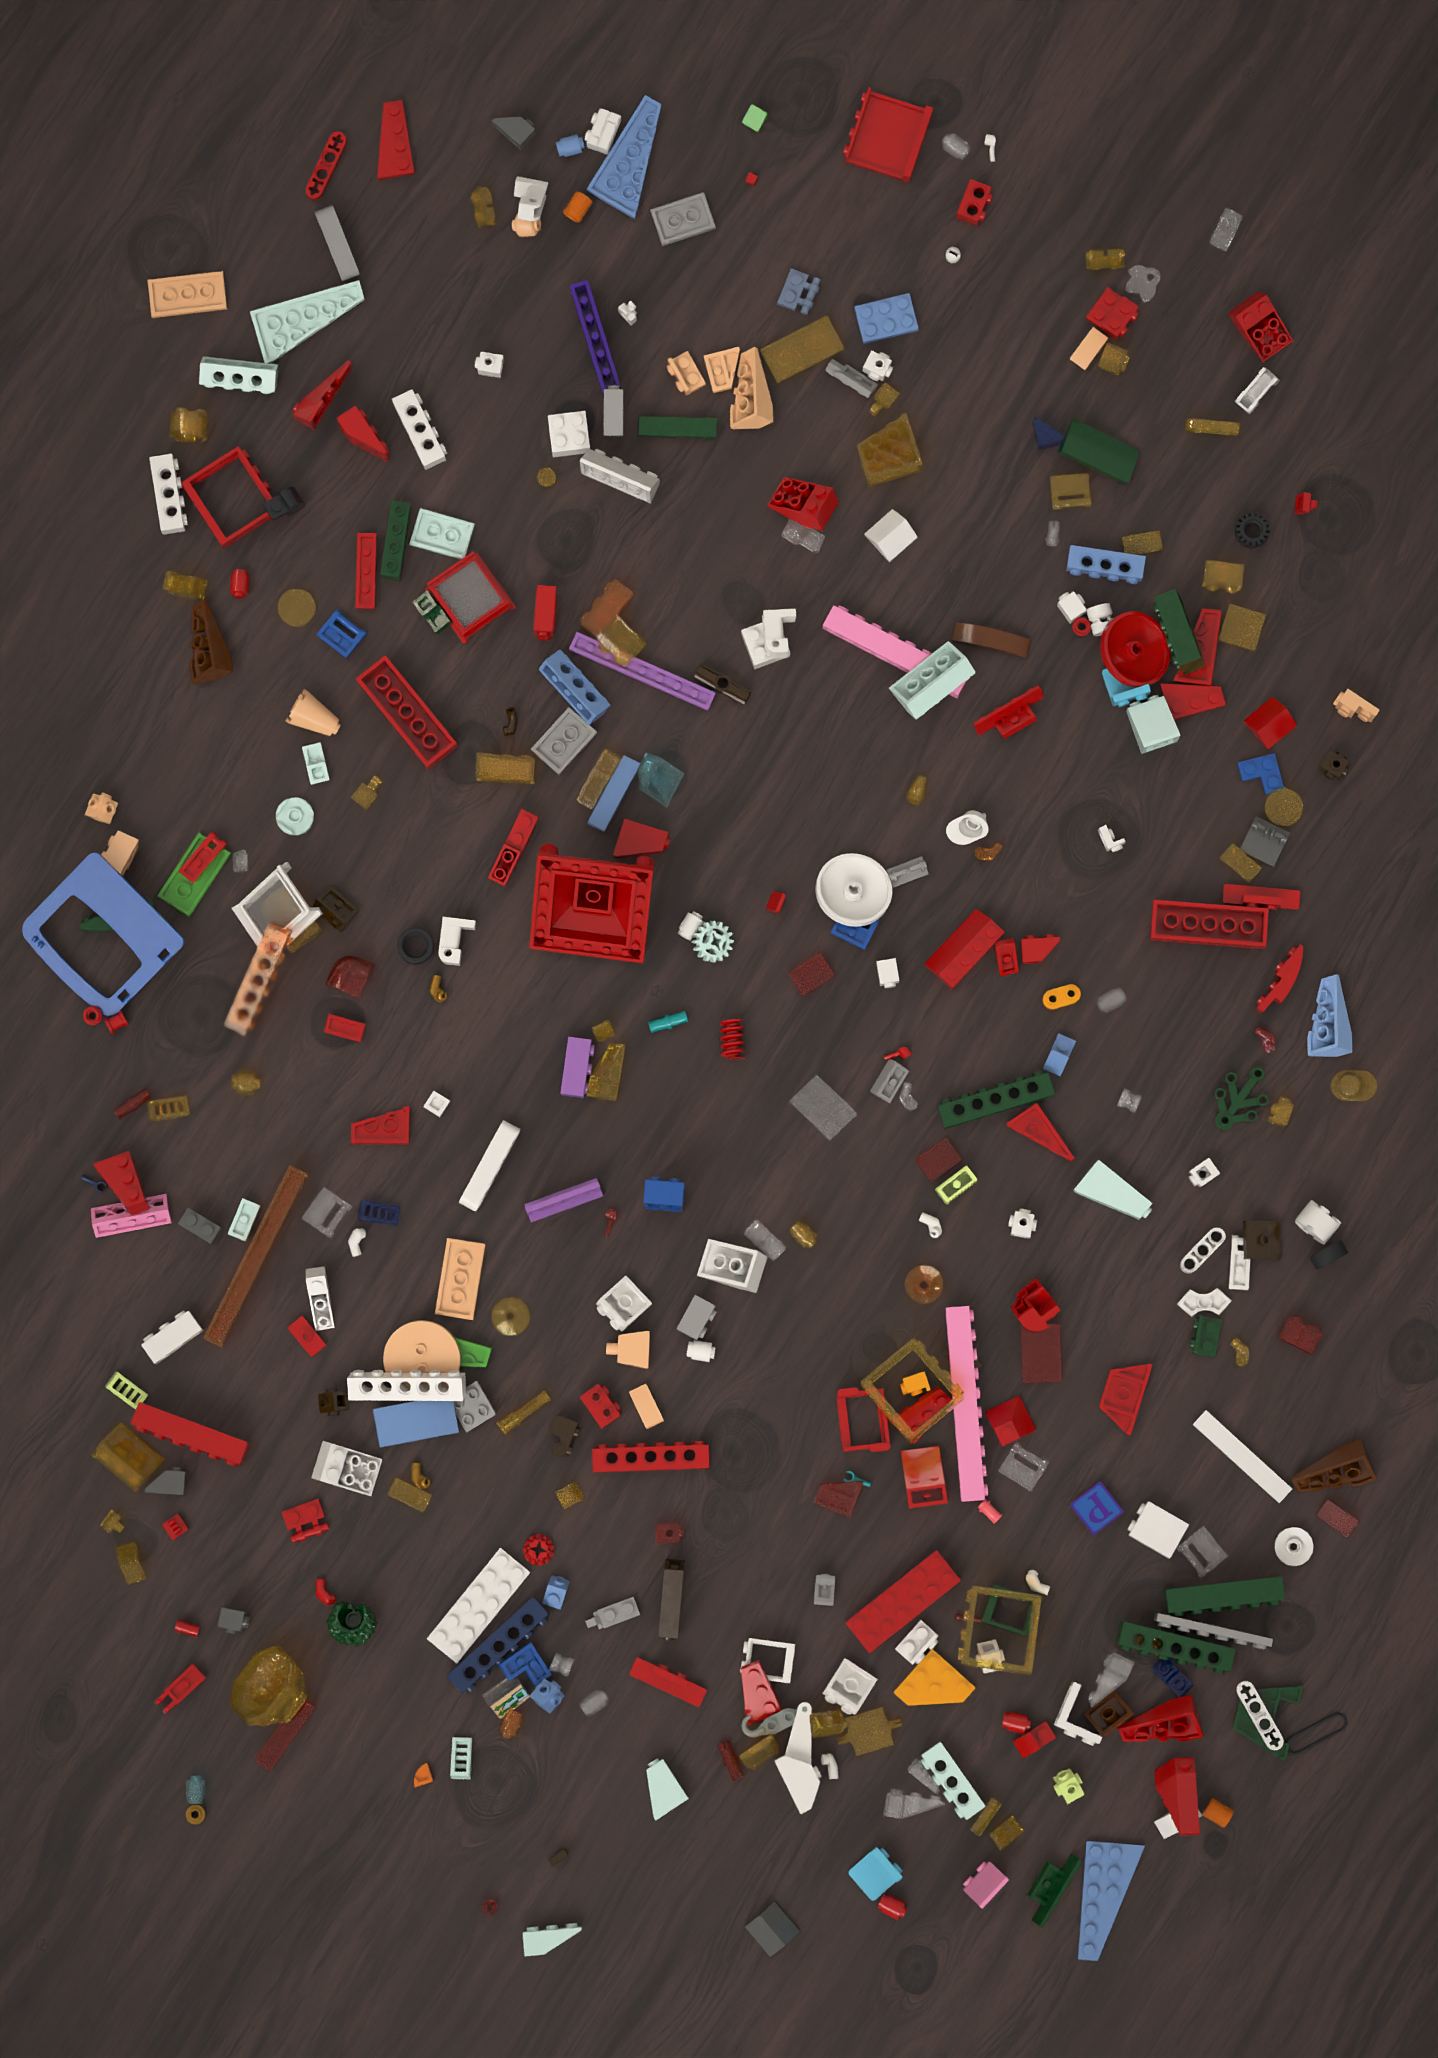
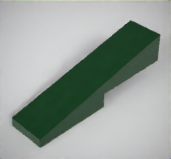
[638,416,717,440]

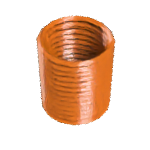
[563,191,593,223]
[1202,1798,1234,1828]

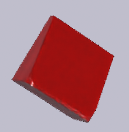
[766,892,786,914]

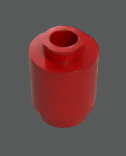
[229,569,250,599]
[1002,1711,1031,1734]
[877,1894,907,1920]

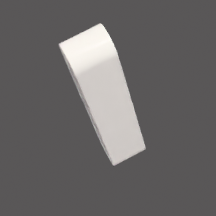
[459,1120,521,1212]

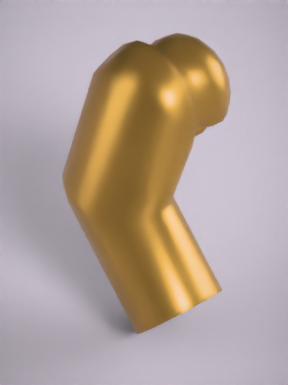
[429,975,447,1003]
[411,1463,431,1489]

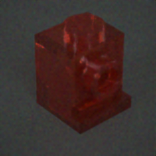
[655,1523,683,1544]

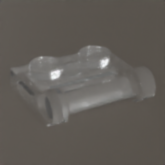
[302,1187,352,1238]
[998,1442,1049,1492]
[1176,1526,1228,1578]

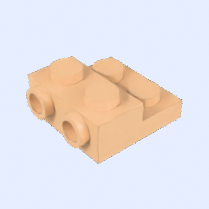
[1333,689,1379,722]

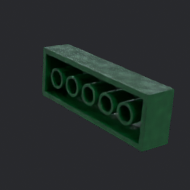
[1163,1576,1285,1616]

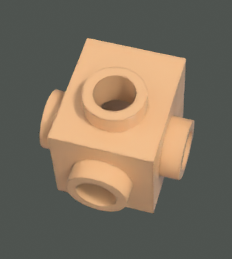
[85,793,118,824]

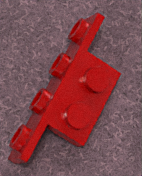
[973,685,1044,739]
[1222,884,1300,910]
[629,1658,707,1707]

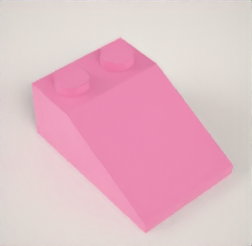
[963,1861,1009,1908]

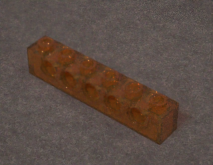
[224,921,293,1035]

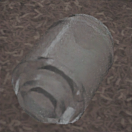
[942,133,971,160]
[1097,987,1127,1013]
[579,1689,609,1717]

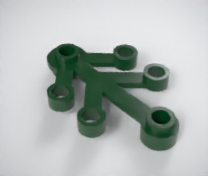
[1214,1066,1269,1131]

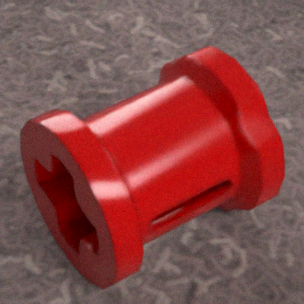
[104,1010,129,1034]

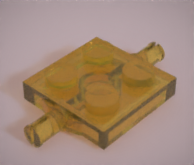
[837,1707,902,1756]

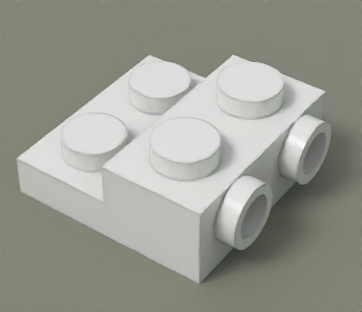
[596,1276,652,1331]
[822,1658,878,1714]

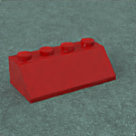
[924,909,1005,990]

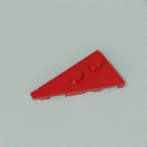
[1006,1103,1075,1162]

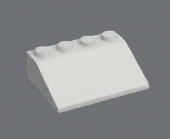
[580,449,660,504]

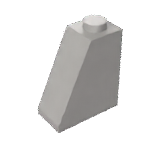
[604,386,624,436]

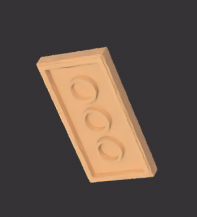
[148,271,227,318]
[435,1238,486,1320]

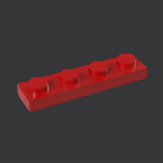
[355,533,377,609]

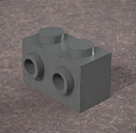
[218,1607,250,1634]

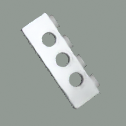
[392,390,447,470]
[149,454,188,535]

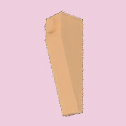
[730,347,773,429]

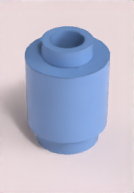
[556,134,585,157]

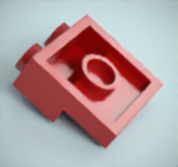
[1085,287,1139,340]

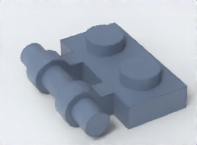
[777,268,821,315]

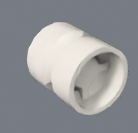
[1086,603,1113,636]

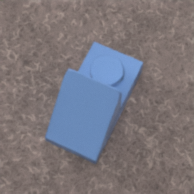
[1043,1033,1076,1076]

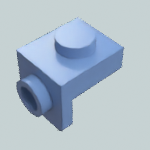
[542,1575,570,1610]

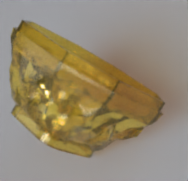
[229,1646,307,1727]

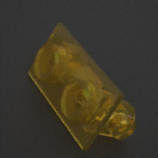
[471,186,496,228]
[1086,249,1125,270]

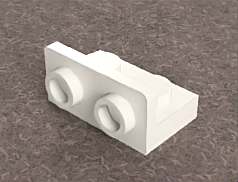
[895,1620,939,1665]

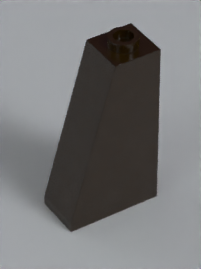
[658,1559,685,1640]

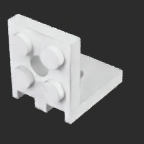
[1054,1682,1102,1746]

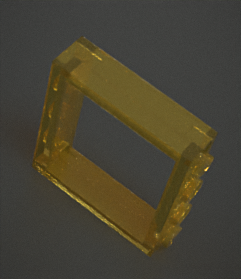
[860,1338,964,1444]
[958,1585,1042,1675]

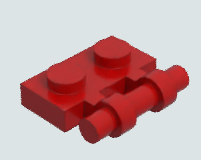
[282,1499,329,1543]

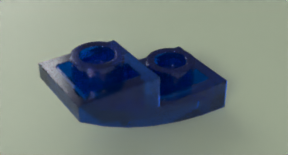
[1151,1659,1194,1698]

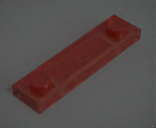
[254,1697,316,1772]

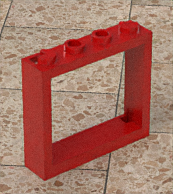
[181,446,276,549]

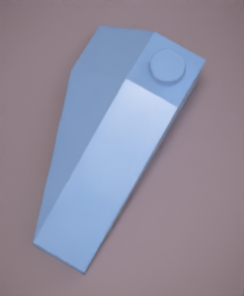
[1307,974,1352,1057]

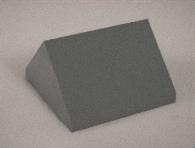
[745,1901,800,1957]

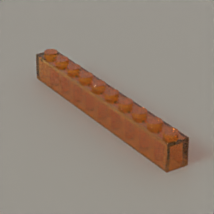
[203,1165,309,1348]

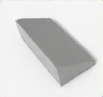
[870,1059,909,1103]

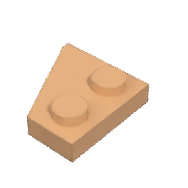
[704,347,740,393]

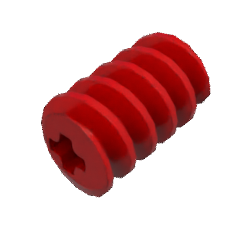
[720,1019,745,1059]

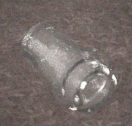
[1045,521,1061,546]

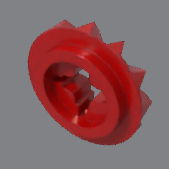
[523,1534,554,1565]

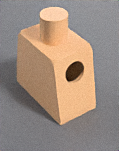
[606,1331,650,1369]

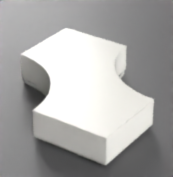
[1177,1288,1232,1317]

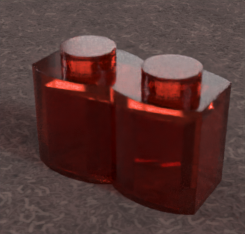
[1277,1315,1323,1355]

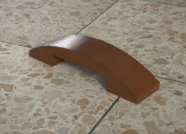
[952,622,1030,658]

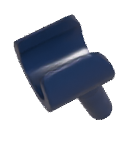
[81,1175,106,1193]

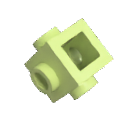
[1053,1768,1085,1804]

